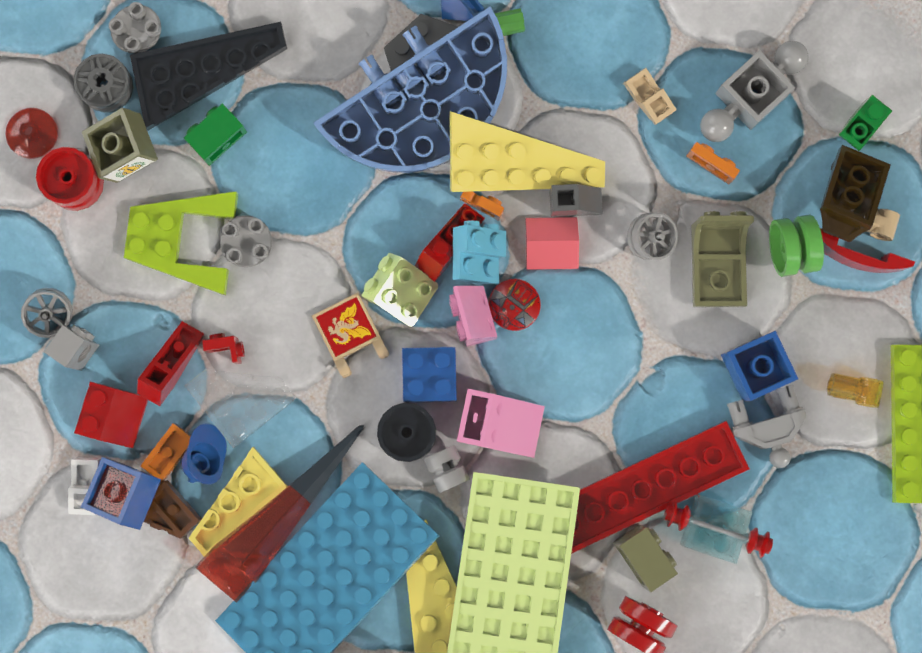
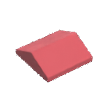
[525,217,579,270]

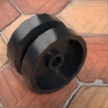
[377,403,436,462]

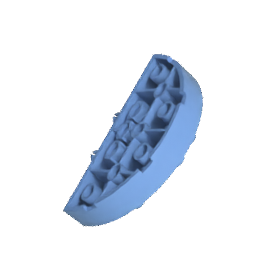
[313,7,507,173]

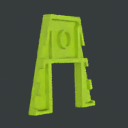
[124,192,238,295]

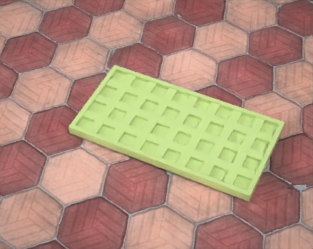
[447,472,580,653]

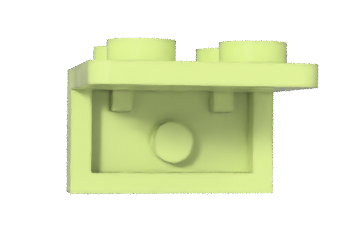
[361,253,438,326]

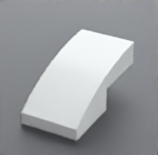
[68,457,101,515]

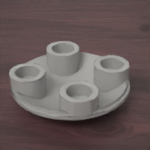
[109,2,161,53]
[220,215,272,267]

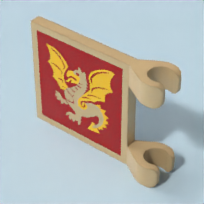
[312,293,389,378]

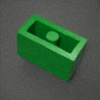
[184,103,247,166]

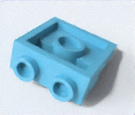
[453,221,506,285]

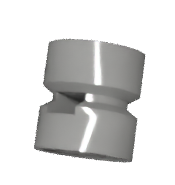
[424,445,470,493]

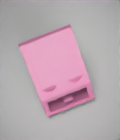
[449,286,497,347]
[457,389,545,458]

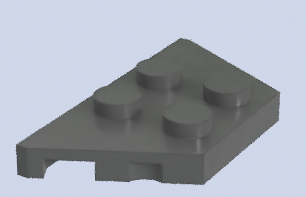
[384,14,458,71]

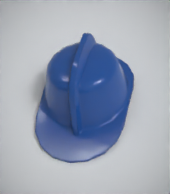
[181,424,227,485]

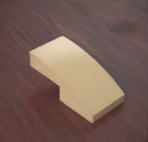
[623,68,677,125]

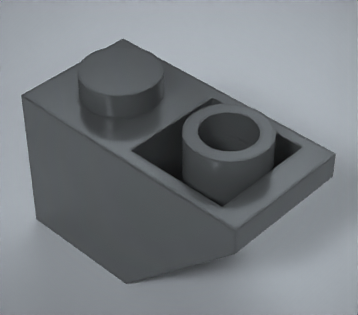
[549,184,603,217]

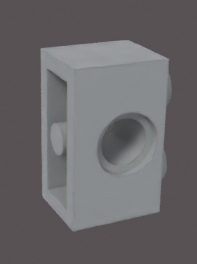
[44,325,99,371]

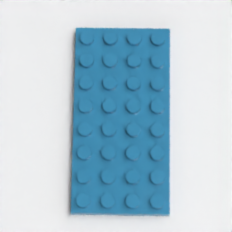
[215,462,440,653]

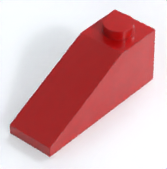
[137,321,204,406]

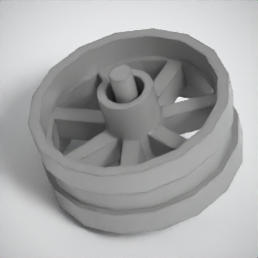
[627,213,678,260]
[21,288,73,338]

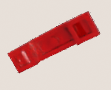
[820,228,915,273]

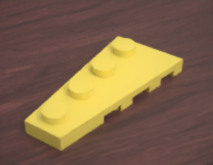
[189,447,288,558]

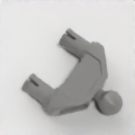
[727,385,806,468]

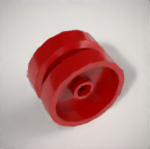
[36,147,104,211]
[607,595,678,653]

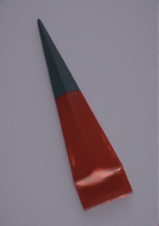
[195,425,364,603]

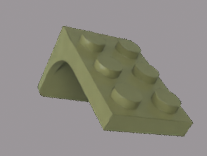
[691,211,754,307]

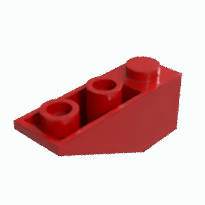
[415,203,485,282]

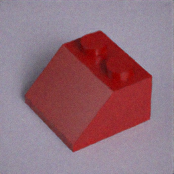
[74,382,148,448]

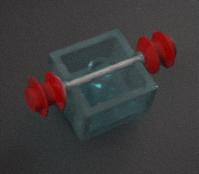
[663,494,773,564]

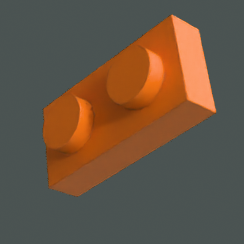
[686,142,740,184]
[141,423,191,482]

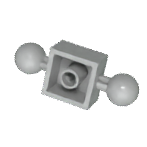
[700,41,808,142]

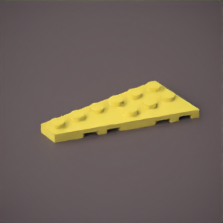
[450,111,605,192]
[406,520,457,653]

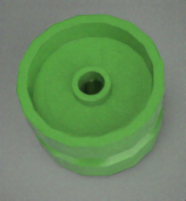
[769,214,824,277]

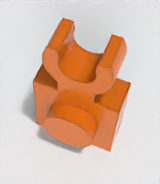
[460,191,504,221]

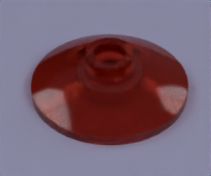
[5,108,58,159]

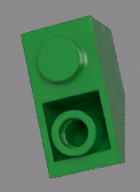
[839,95,892,151]

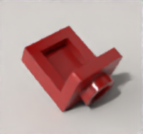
[202,333,245,364]

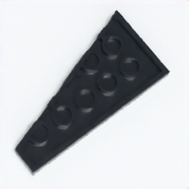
[130,21,287,131]

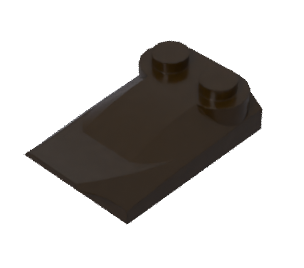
[820,145,891,242]

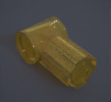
[827,373,884,408]

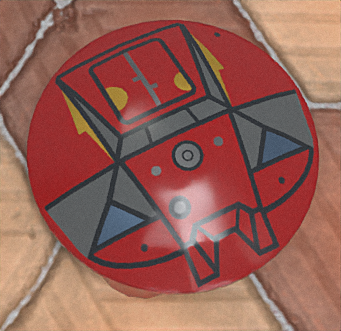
[489,279,541,331]

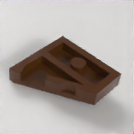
[144,480,202,539]

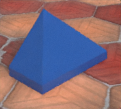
[441,0,485,21]

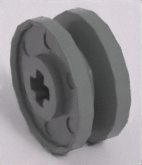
[73,53,134,113]

